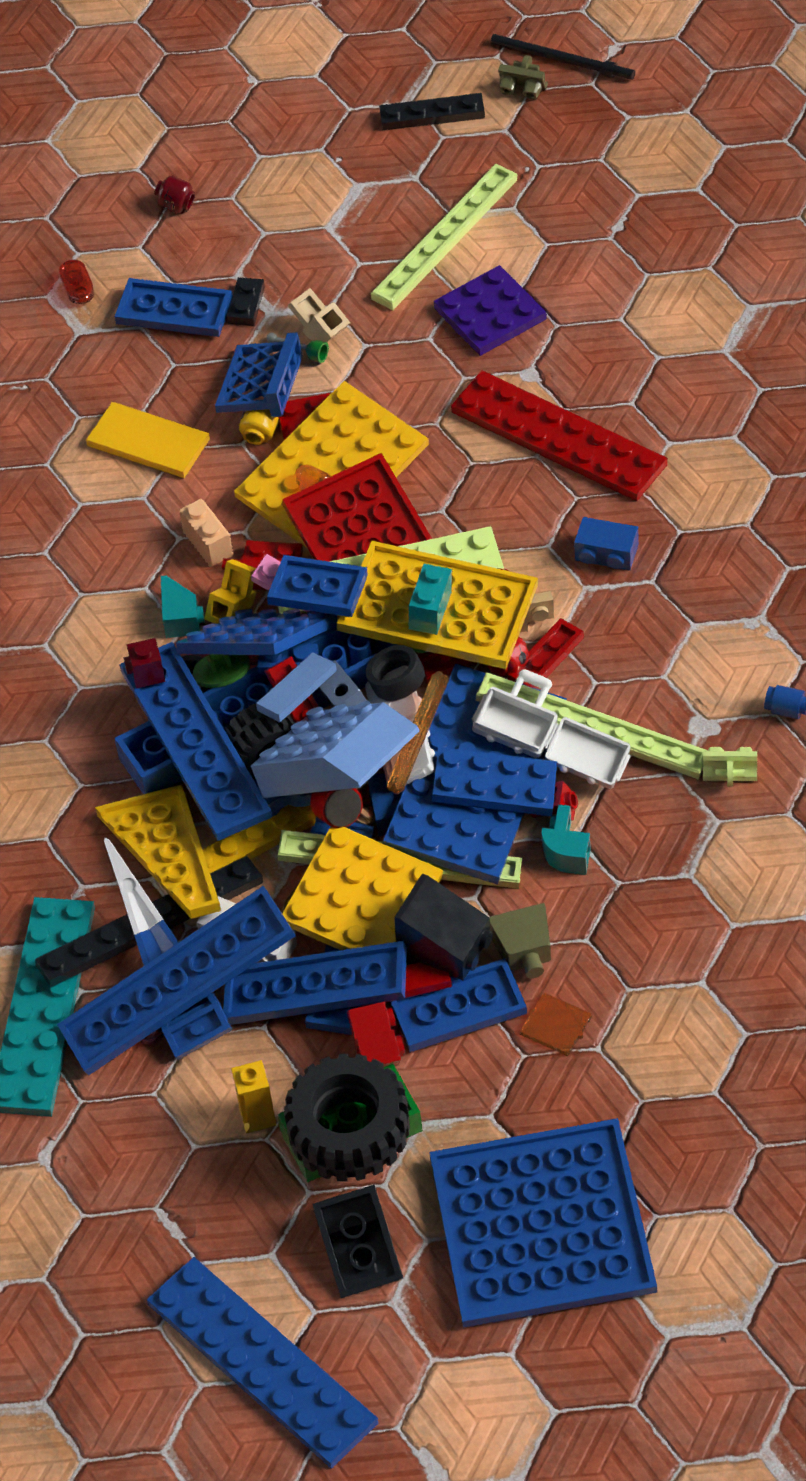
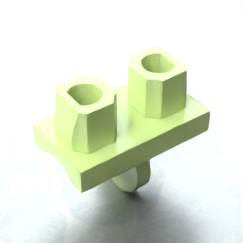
[703,747,757,787]

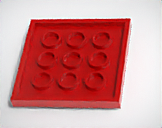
[282,453,432,562]

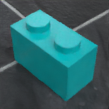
[409,563,452,635]

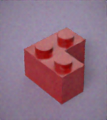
[347,1001,405,1067]

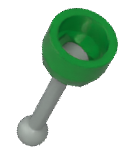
[267,333,329,363]

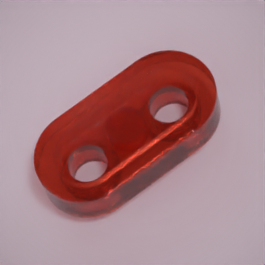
[59,260,94,304]

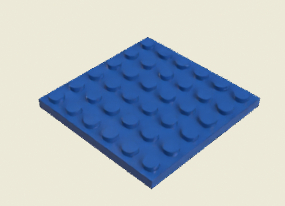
[429,1118,657,1328]

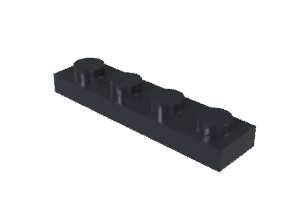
[379,93,485,131]

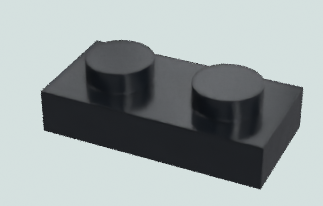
[227,277,265,326]

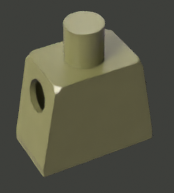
[490,903,551,979]

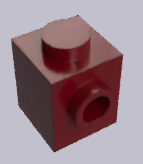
[123,638,165,688]

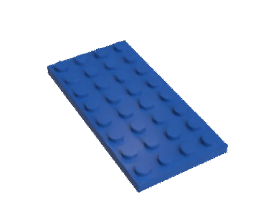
[383,663,567,885]

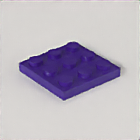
[433,265,547,356]

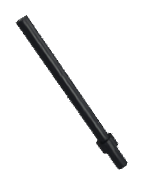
[491,34,635,80]

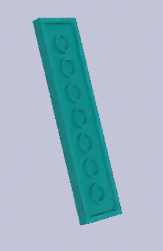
[0,897,95,1117]

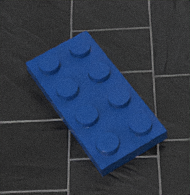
[115,278,233,337]
[432,747,557,817]
[389,958,527,1052]

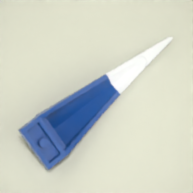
[104,838,233,1060]

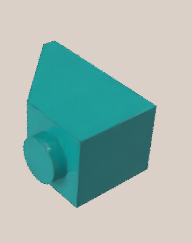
[161,575,205,638]

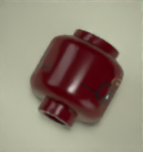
[154,175,195,214]

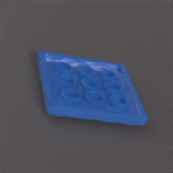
[176,609,338,655]

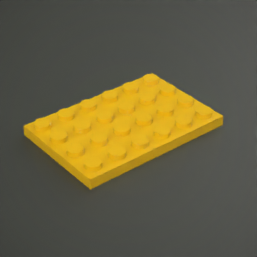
[234,381,429,548]
[337,541,538,669]

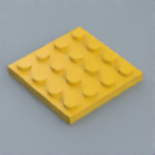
[282,827,443,950]

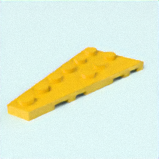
[95,784,221,919]

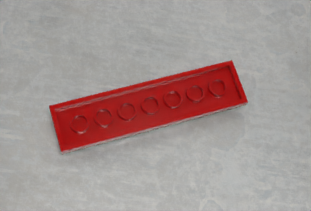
[451,370,668,501]

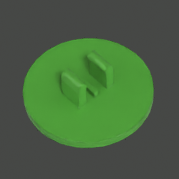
[193,654,250,688]

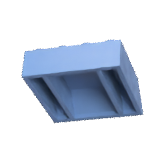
[251,701,420,798]

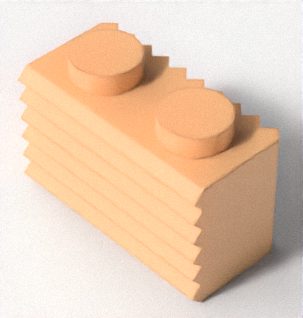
[180,499,234,566]

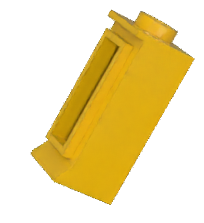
[231,1060,277,1133]

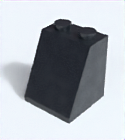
[394,873,493,981]

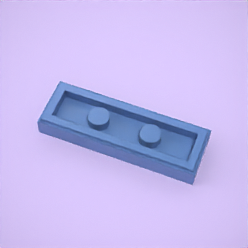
[256,653,337,722]

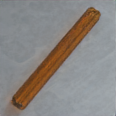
[387,671,449,794]

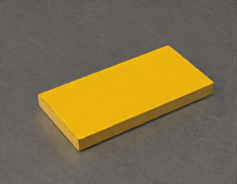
[86,401,210,478]

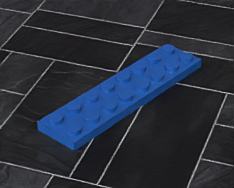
[119,642,272,841]
[57,886,296,1076]
[147,1257,379,1469]

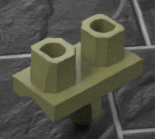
[498,55,548,100]

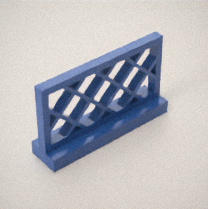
[215,332,303,417]

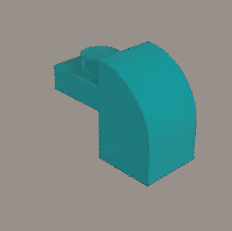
[542,805,591,875]

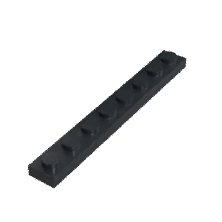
[35,856,263,987]

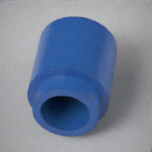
[764,685,806,720]

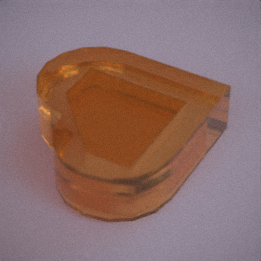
[295,465,330,491]

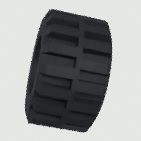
[224,703,295,779]

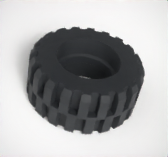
[284,1054,410,1182]

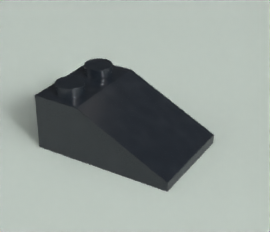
[312,1185,404,1298]

